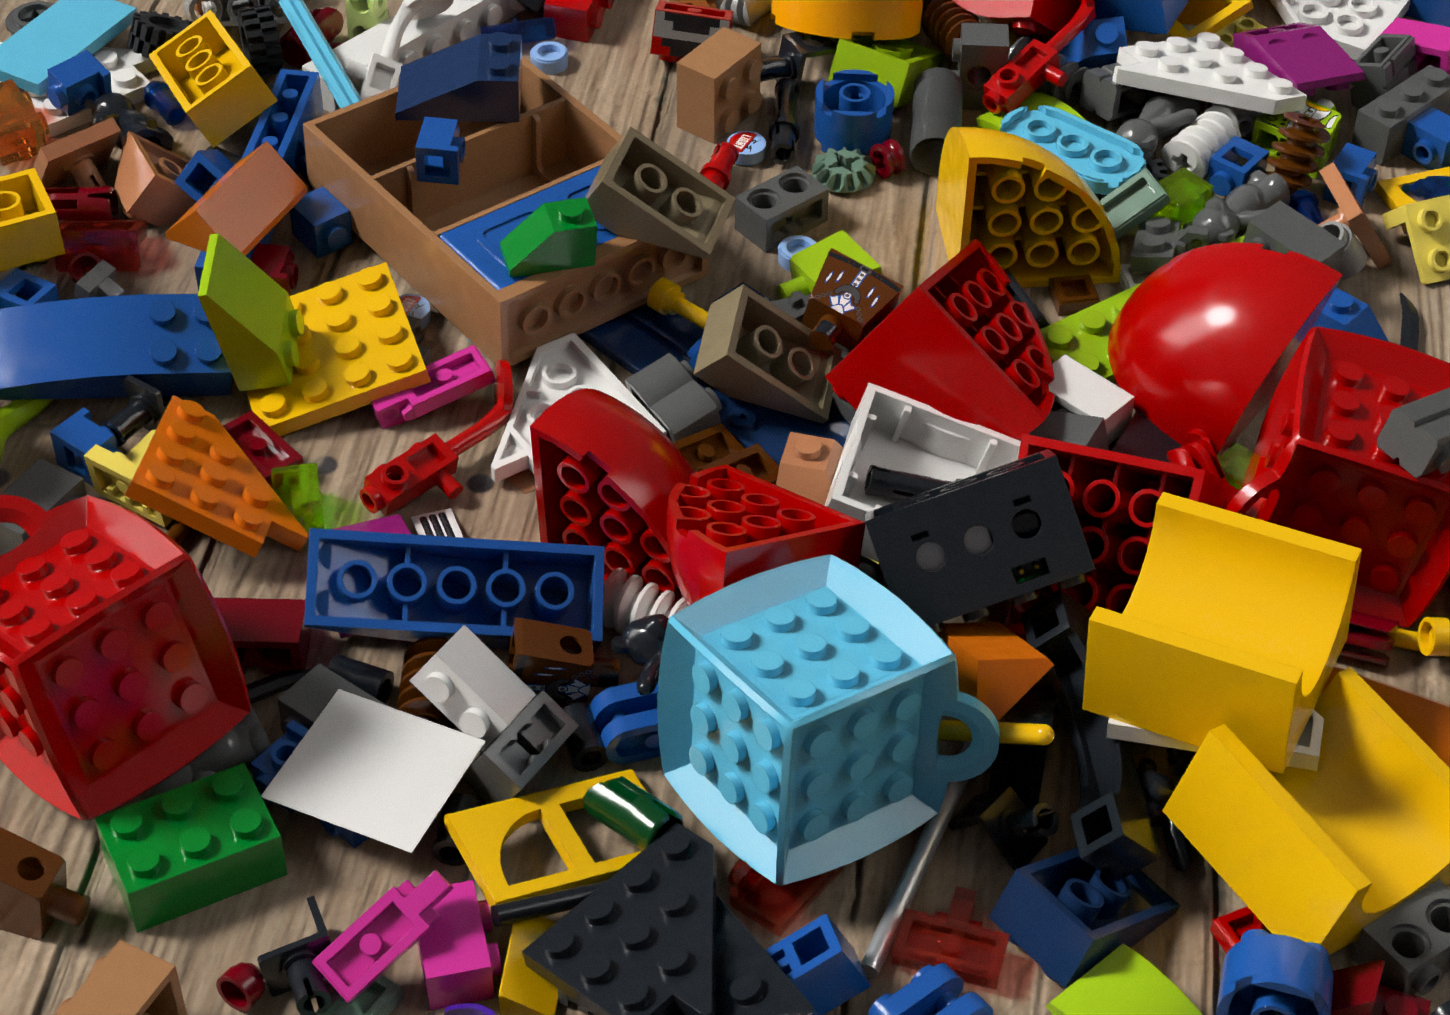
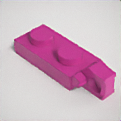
[371,345,496,429]
[312,870,454,1003]

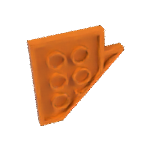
[124,395,308,558]

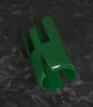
[583,776,684,851]

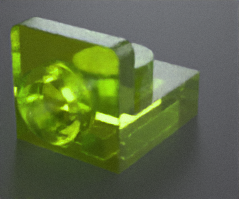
[271,462,325,536]

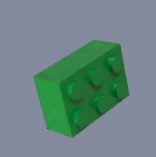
[94,763,288,933]

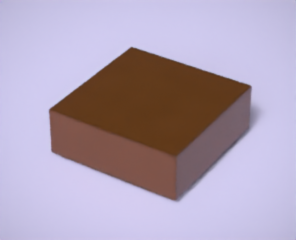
[1048,274,1100,316]

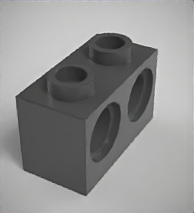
[734,166,829,253]
[462,690,579,804]
[1353,879,1450,996]

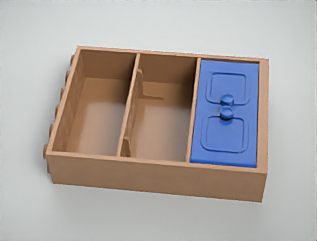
[303,56,709,367]

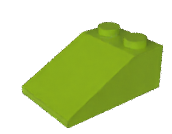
[828,36,944,111]
[198,233,304,391]

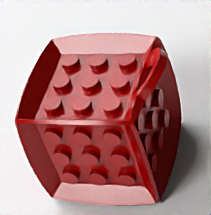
[1225,326,1450,628]
[0,495,251,821]

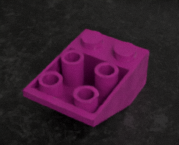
[1233,22,1365,96]

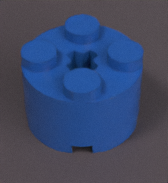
[814,69,894,156]
[1216,929,1334,1015]

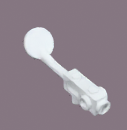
[344,0,454,100]

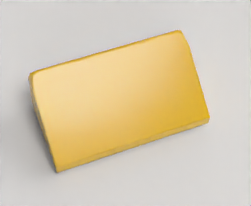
[499,917,558,1015]

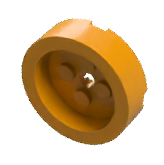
[770,0,924,40]

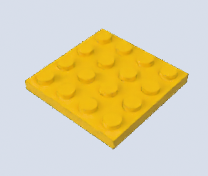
[246,262,431,436]

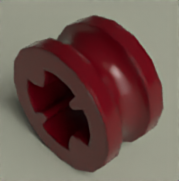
[869,139,906,179]

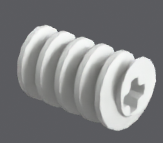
[1161,105,1241,183]
[603,568,688,635]

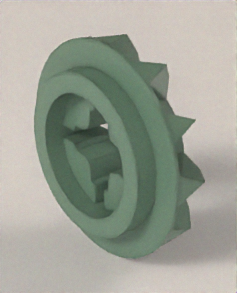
[812,147,876,193]

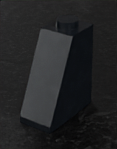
[988,683,1057,808]

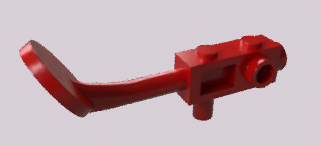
[982,0,1096,114]
[359,360,513,517]

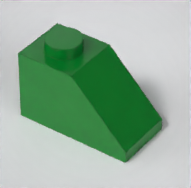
[500,197,598,278]

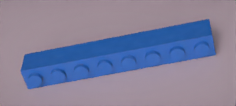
[194,69,324,291]

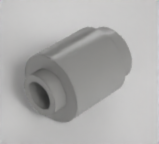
[1320,221,1367,279]

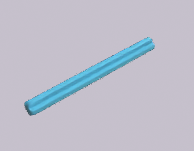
[279,0,362,109]

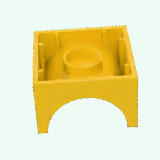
[1082,492,1362,774]
[1162,667,1450,955]

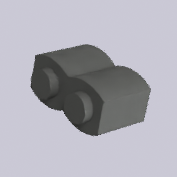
[625,353,722,442]

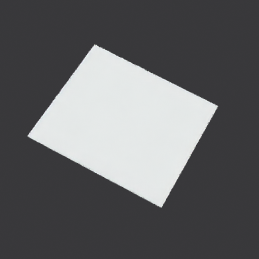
[261,689,486,853]

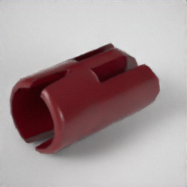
[279,7,344,68]
[45,186,118,228]
[1339,610,1399,667]

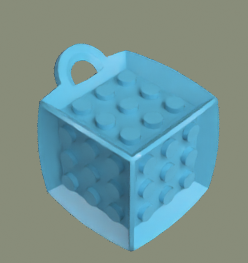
[657,554,1000,886]

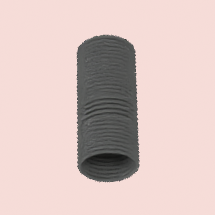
[909,67,963,176]

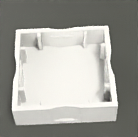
[824,382,1021,606]

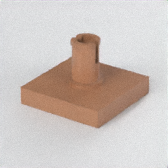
[33,117,121,188]
[1318,162,1394,270]

